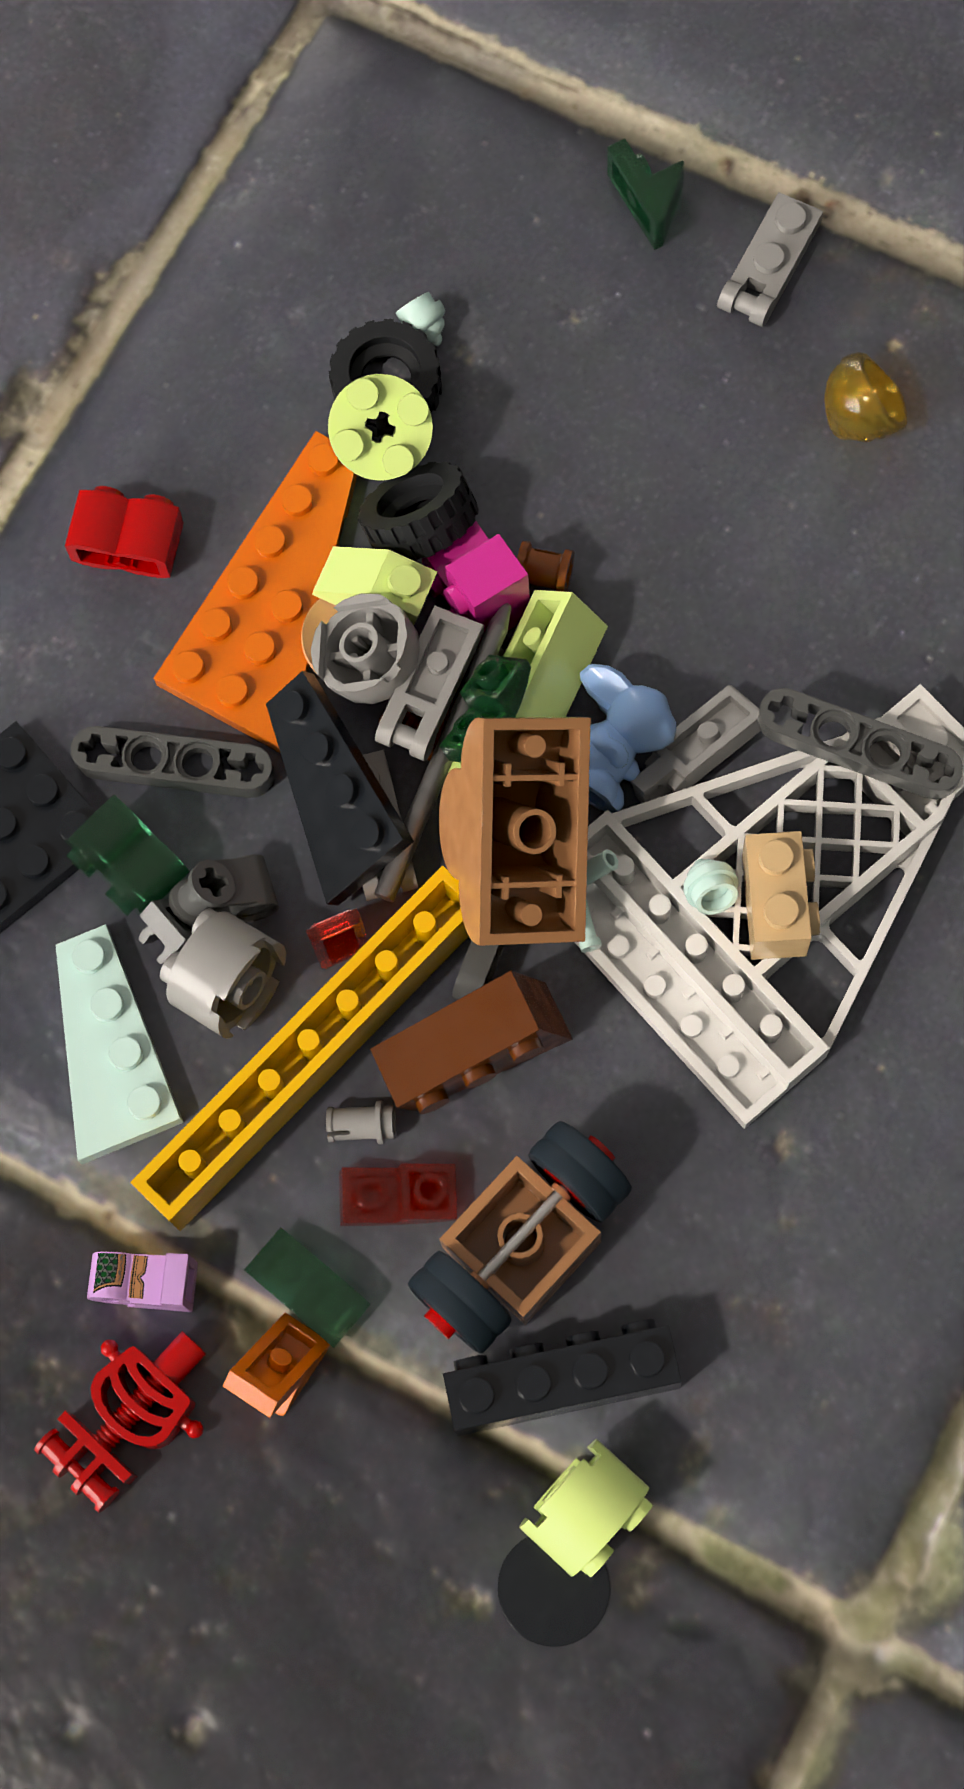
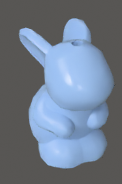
[580,664,676,814]

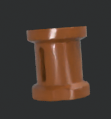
[517,540,575,592]

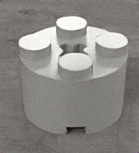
[160,908,286,1039]

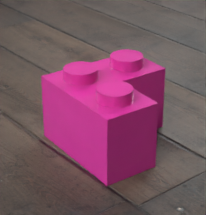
[422,521,530,646]

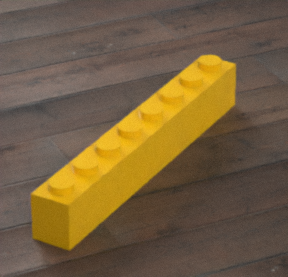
[130,865,469,1231]

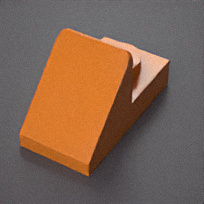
[223,1312,331,1418]

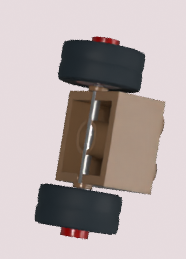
[407,1121,632,1354]

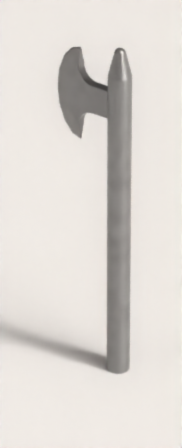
[374,603,511,902]

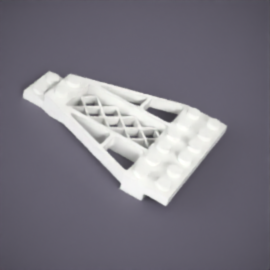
[575,684,964,1129]

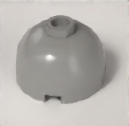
[311,593,420,704]

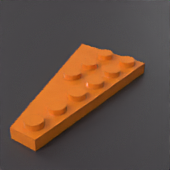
[153,431,357,753]

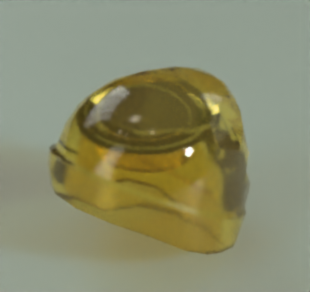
[824,352,907,442]

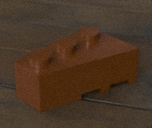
[370,970,573,1114]

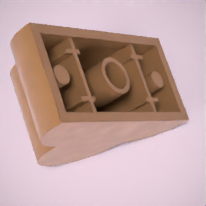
[439,717,591,946]

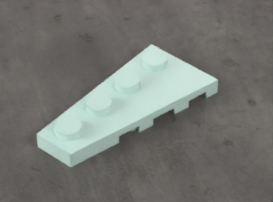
[56,924,184,1165]

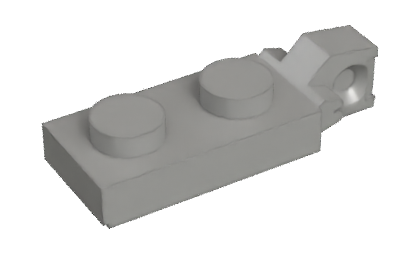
[631,685,761,803]

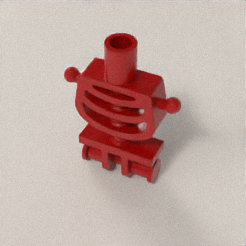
[34,1331,207,1513]

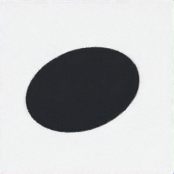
[498,1537,610,1647]

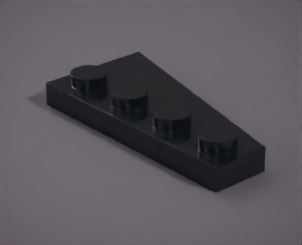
[266,671,414,906]

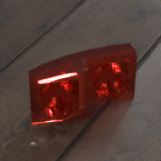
[339,1164,457,1226]

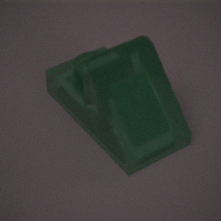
[607,138,684,250]

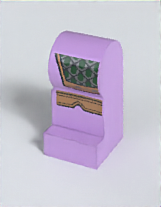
[87,1252,198,1312]

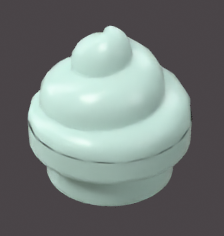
[395,292,445,347]
[683,859,739,915]

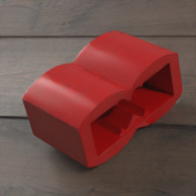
[65,486,184,578]

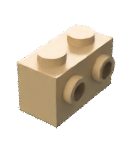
[742,831,820,960]

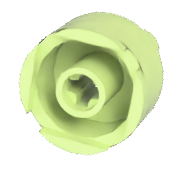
[328,374,433,480]
[519,1439,653,1577]

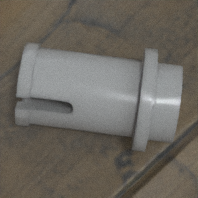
[326,1101,396,1144]

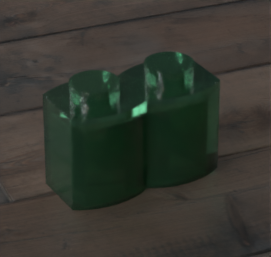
[65,795,190,916]

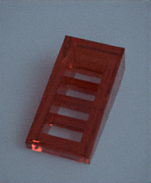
[306,908,368,969]

